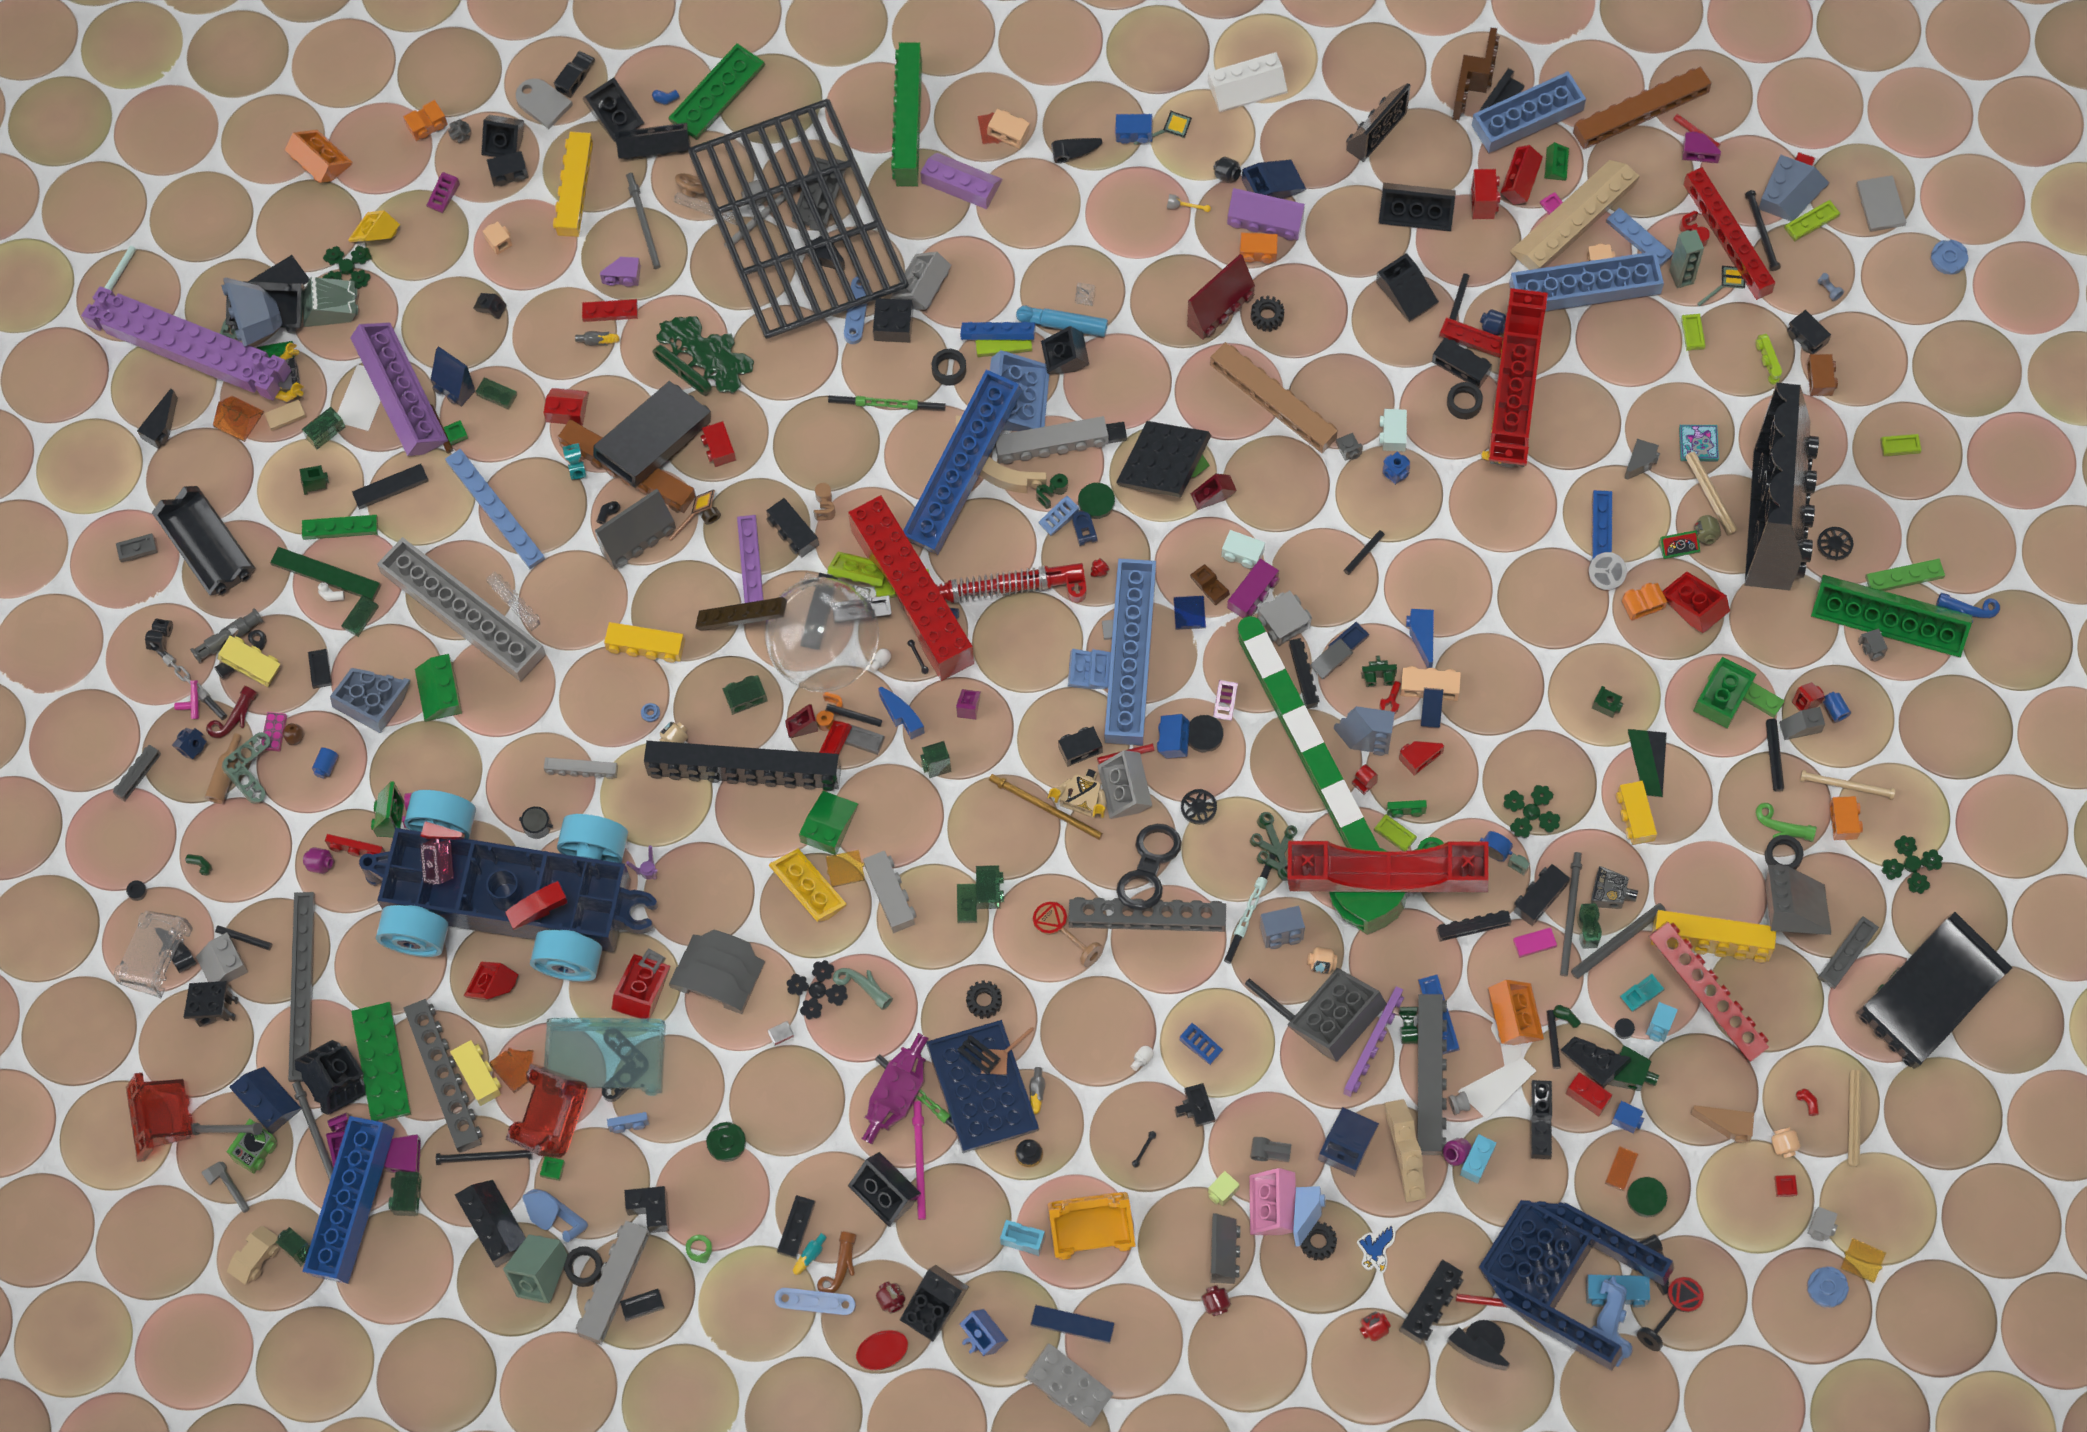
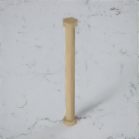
[1800,770,1895,800]

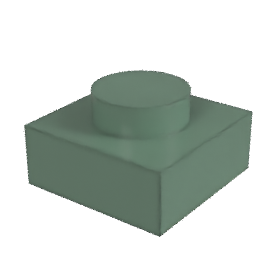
[1508,853,1530,876]

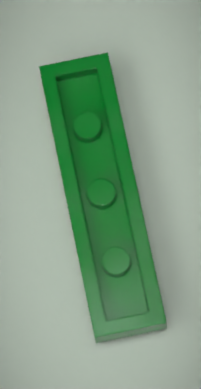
[302,514,378,540]

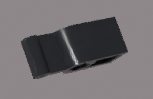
[554,50,595,98]

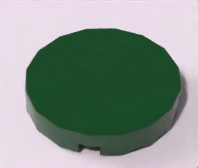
[1078,483,1115,519]
[706,1122,746,1162]
[1627,1177,1668,1218]

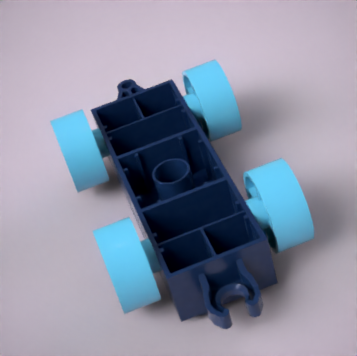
[359,790,658,982]

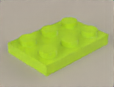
[827,551,886,586]

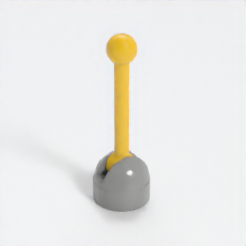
[1167,194,1211,212]

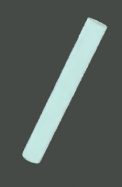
[104,246,136,290]

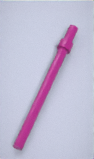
[912,1101,926,1220]

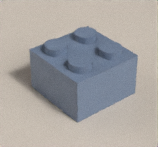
[1260,906,1305,949]

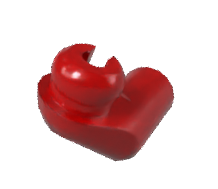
[1796,1089,1819,1116]

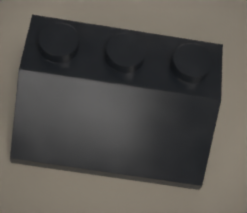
[848,1152,921,1227]

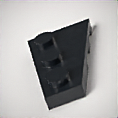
[1561,1036,1632,1088]

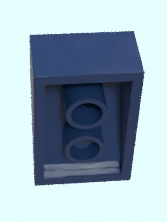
[430,346,476,407]

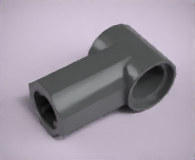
[1250,1137,1291,1162]

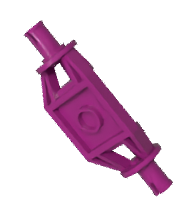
[861,1033,929,1145]

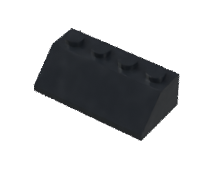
[1378,183,1456,231]
[455,1180,526,1268]

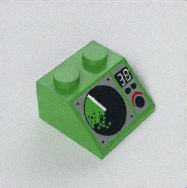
[226,1118,277,1174]

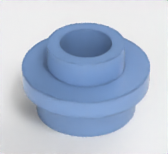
[641,703,660,722]

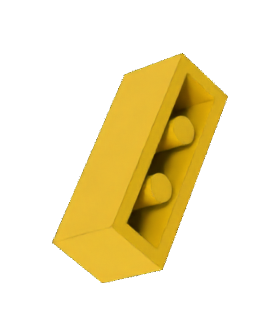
[1616,781,1657,845]

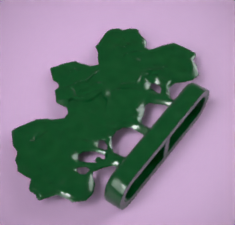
[652,316,754,396]

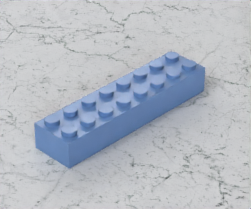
[1509,251,1664,311]

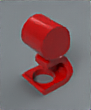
[1679,211,1710,247]

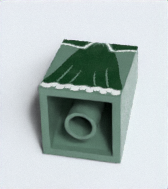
[303,277,358,327]

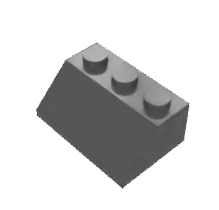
[1211,1213,1240,1284]

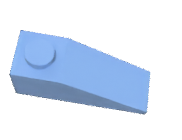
[1293,1186,1326,1246]

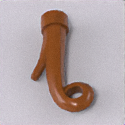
[817,1231,857,1293]

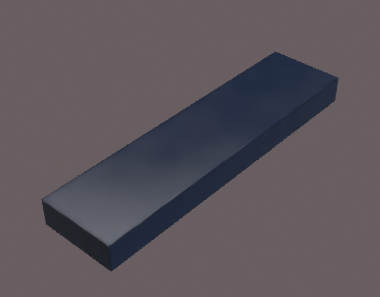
[1031,1305,1115,1344]

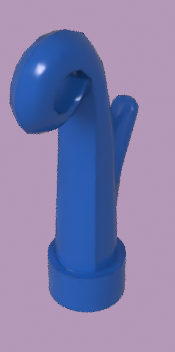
[1936,592,2000,623]

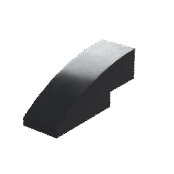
[1447,1327,1510,1371]

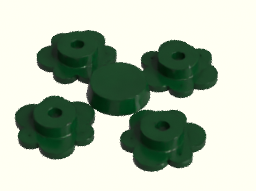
[322,246,372,289]
[1503,785,1560,838]
[1881,835,1943,894]

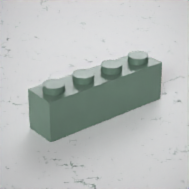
[1669,230,1704,289]

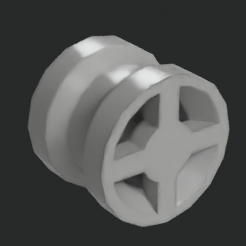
[1448,1091,1470,1115]

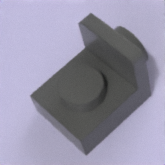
[1335,432,1363,461]

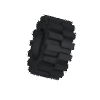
[1251,296,1284,332]
[966,980,1002,1019]
[1300,1221,1337,1261]

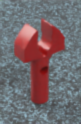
[1379,681,1401,714]

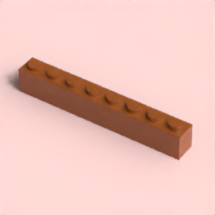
[1573,67,1712,150]
[557,420,696,514]

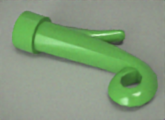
[1756,803,1817,842]

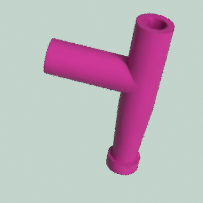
[174,680,199,719]

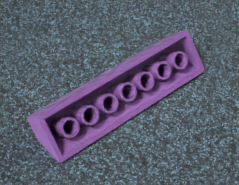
[350,323,448,456]

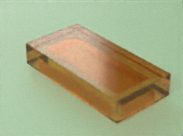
[1605,1146,1638,1192]

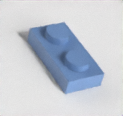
[607,1112,650,1133]

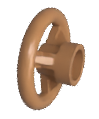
[675,173,705,197]

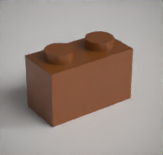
[1807,354,1838,396]

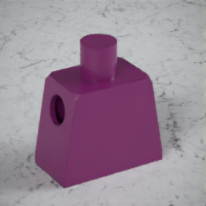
[384,1134,421,1177]

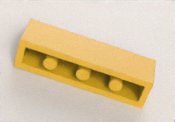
[604,622,685,663]

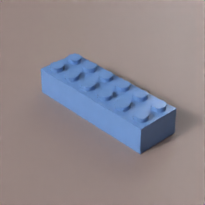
[1472,71,1586,153]

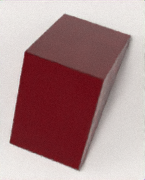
[785,704,818,738]

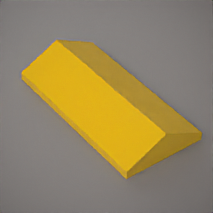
[769,848,847,922]

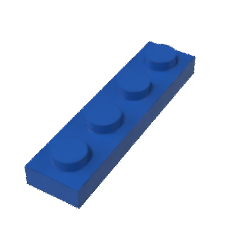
[960,322,1036,340]
[1592,490,1612,560]
[1418,975,1460,1055]

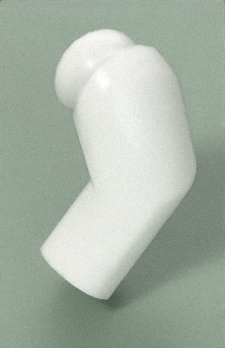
[318,583,344,601]

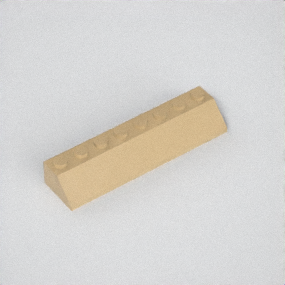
[1510,160,1639,270]

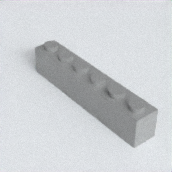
[995,416,1108,464]
[576,1221,650,1345]

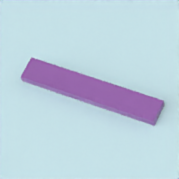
[737,515,764,603]

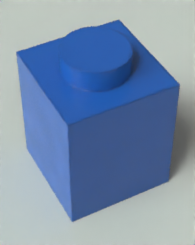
[1611,1101,1645,1134]

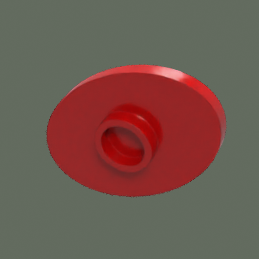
[856,1330,908,1371]

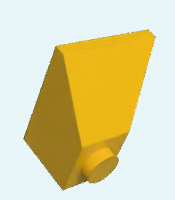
[348,210,400,243]

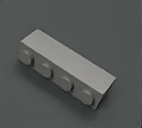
[863,851,917,933]

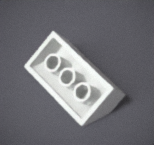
[1208,52,1288,113]

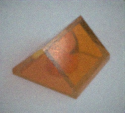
[213,396,264,442]

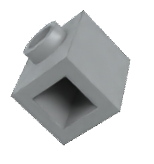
[1807,1207,1838,1241]

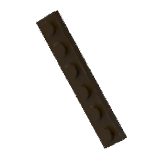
[695,597,787,631]

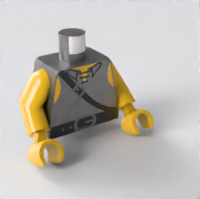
[275,343,304,402]

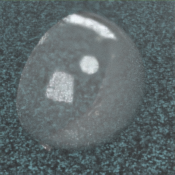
[764,572,879,692]

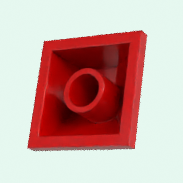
[463,961,519,1000]

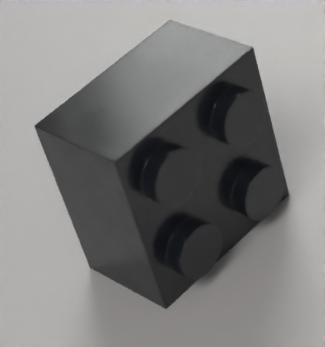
[873,298,913,343]

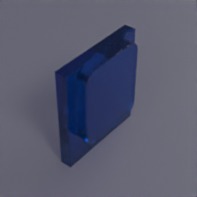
[1174,596,1206,630]

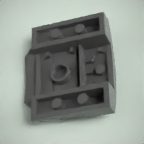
[669,929,765,1014]

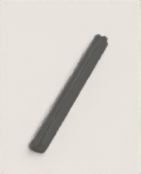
[1571,903,1666,979]

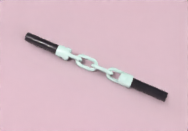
[1224,853,1276,964]

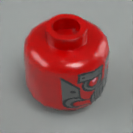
[1359,1311,1391,1342]

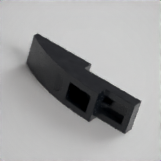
[1530,1080,1552,1159]

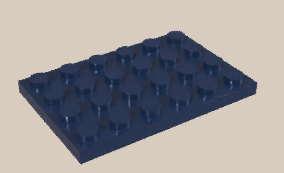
[926,1020,1039,1153]

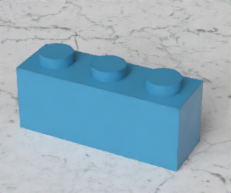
[1586,1275,1650,1308]

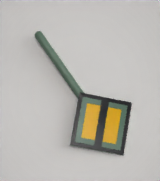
[1698,266,1745,306]

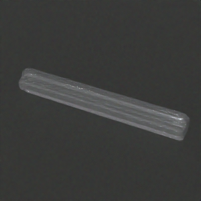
[674,193,738,225]

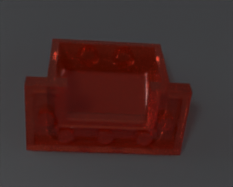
[126,1073,192,1162]

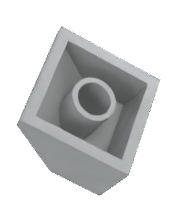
[196,933,248,982]

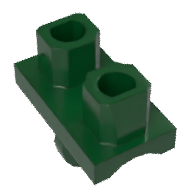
[1361,655,1397,687]

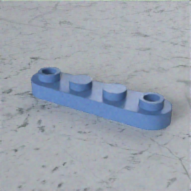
[844,276,870,344]
[774,1288,856,1315]

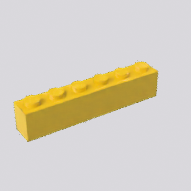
[553,132,593,237]

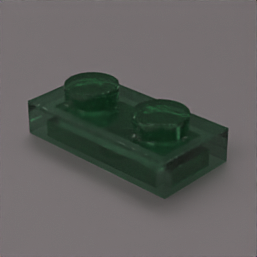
[475,377,517,410]
[341,596,379,637]

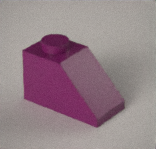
[1682,131,1721,163]

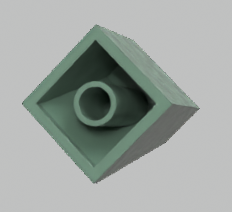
[503,1234,568,1304]

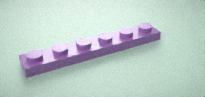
[1343,986,1404,1097]

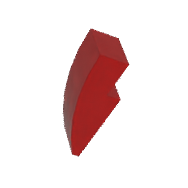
[505,881,567,930]

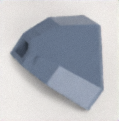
[221,277,283,346]

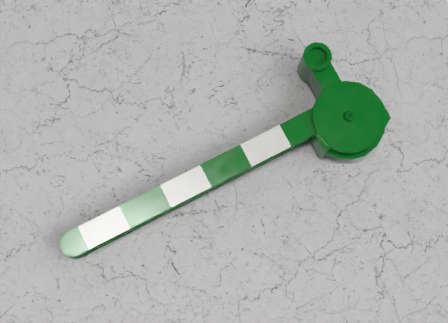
[1238,616,1444,935]

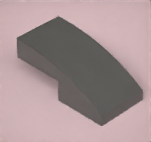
[1310,639,1354,679]

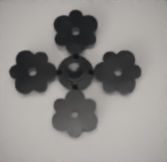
[786,960,848,1020]

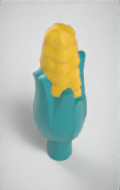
[793,1233,827,1275]

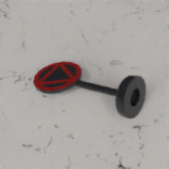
[1636,1277,1704,1352]

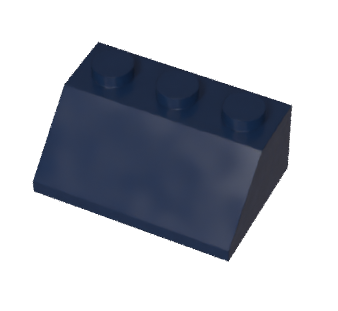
[229,1067,302,1134]

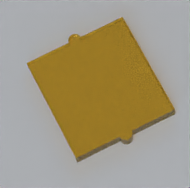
[826,850,865,887]
[1840,1238,1886,1283]

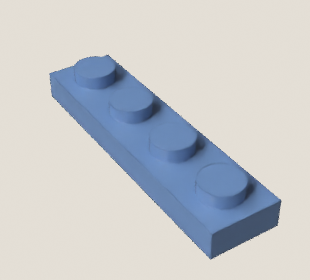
[1606,208,1673,268]

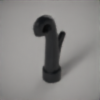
[214,630,266,680]

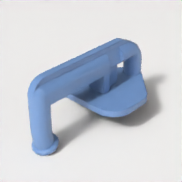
[523,1189,588,1243]

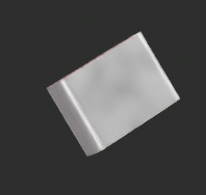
[767,1021,794,1046]

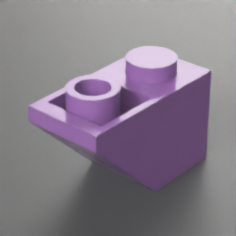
[600,257,641,287]

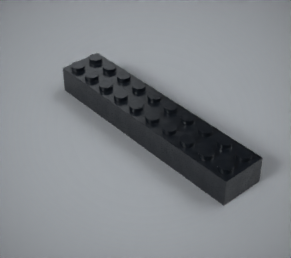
[644,740,841,791]

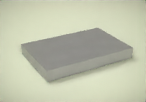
[1856,175,1907,232]

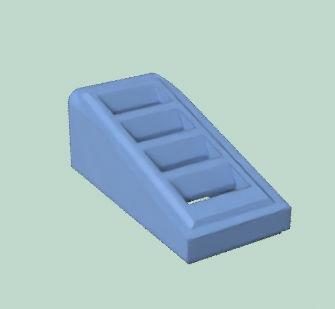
[1039,496,1079,536]

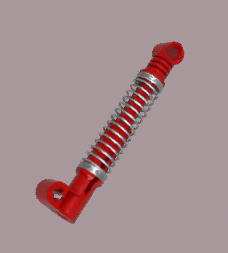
[935,563,1086,603]

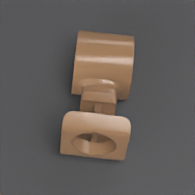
[813,483,836,521]

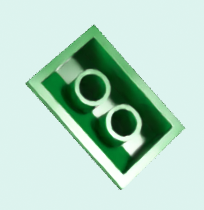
[415,654,462,722]

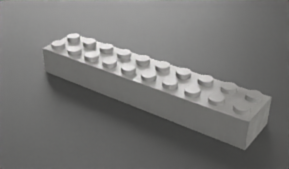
[377,537,546,682]

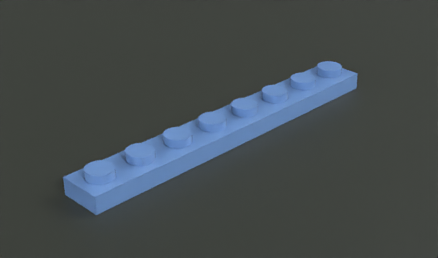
[445,449,545,569]

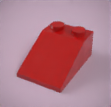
[1662,571,1730,633]
[611,954,671,1022]

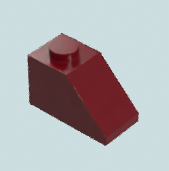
[1190,473,1237,510]

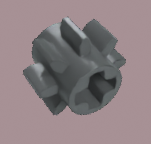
[448,119,471,143]

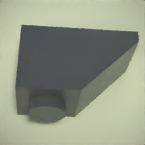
[1624,439,1660,480]
[1779,707,1825,740]

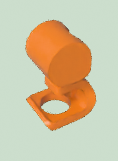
[816,692,844,731]

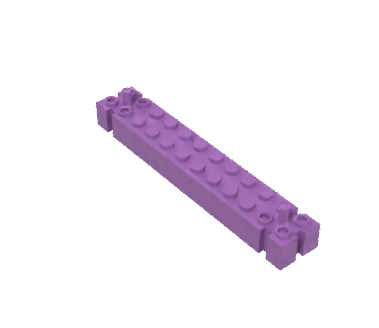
[81,286,291,401]

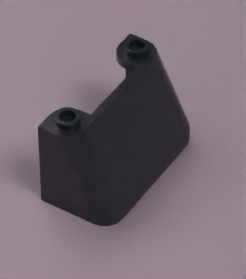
[226,281,304,332]

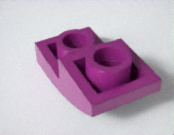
[327,1112,350,1132]

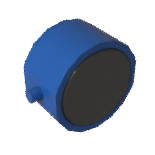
[1480,831,1513,862]

